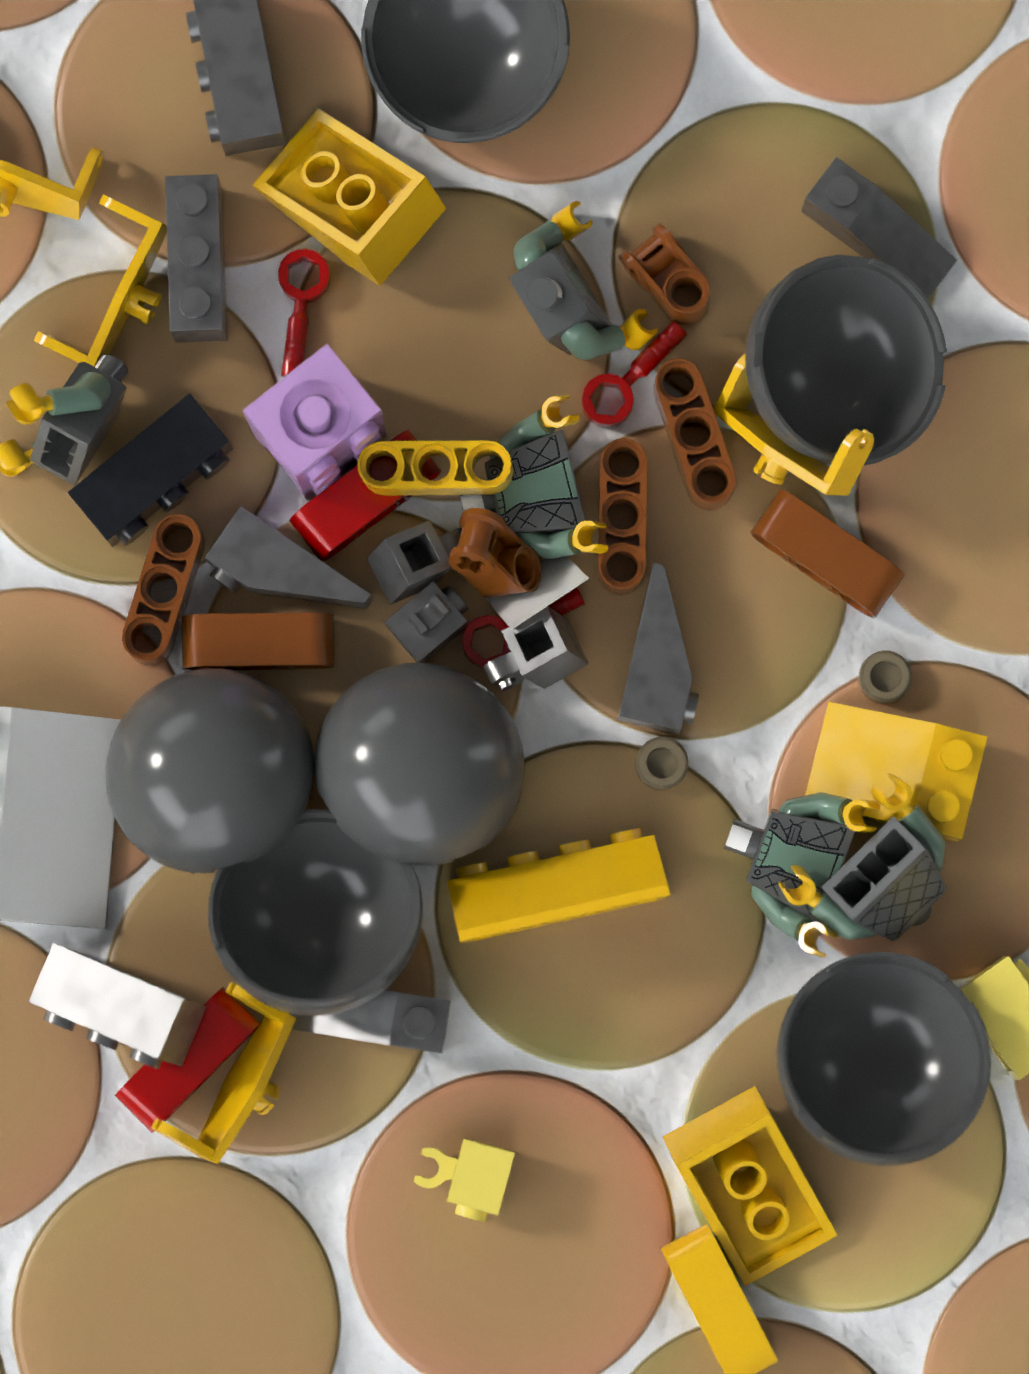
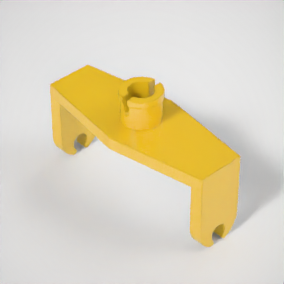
[0,147,103,220]
[34,194,167,367]
[713,354,874,495]
[151,982,296,1164]

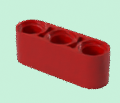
[289,430,441,562]
[115,987,261,1133]

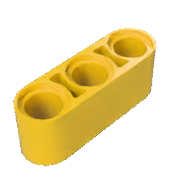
[357,440,514,496]
[660,1224,778,1374]

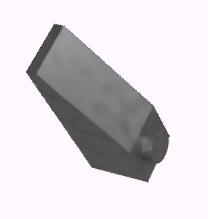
[801,157,957,299]
[205,506,373,609]
[618,563,699,734]
[289,990,451,1053]

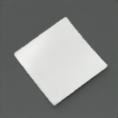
[486,556,589,629]

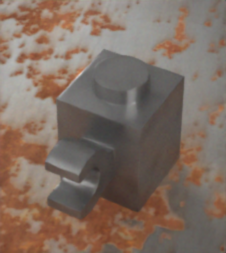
[367,520,462,605]
[385,581,469,663]
[483,606,589,691]

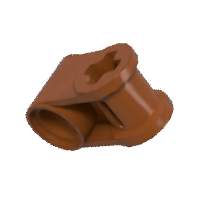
[618,223,710,325]
[448,508,541,598]

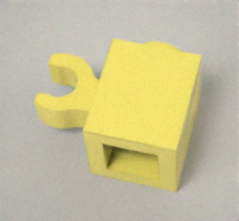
[414,1138,515,1222]

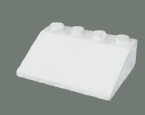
[0,706,121,929]

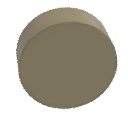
[858,650,912,704]
[635,737,689,790]

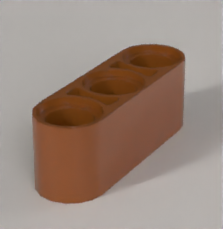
[653,358,736,511]
[597,438,648,595]
[750,490,905,618]
[122,514,205,666]
[182,612,334,670]

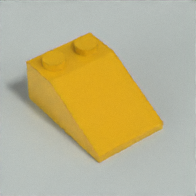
[252,108,446,286]
[805,702,988,842]
[662,1086,838,1286]

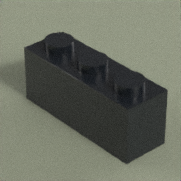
[67,393,233,547]

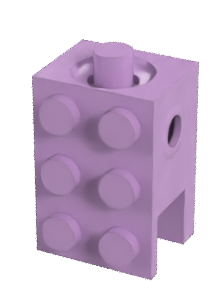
[243,344,386,500]

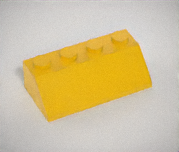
[447,828,670,944]

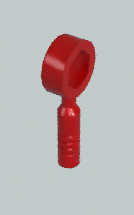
[278,249,330,377]
[581,321,687,428]
[462,587,585,668]

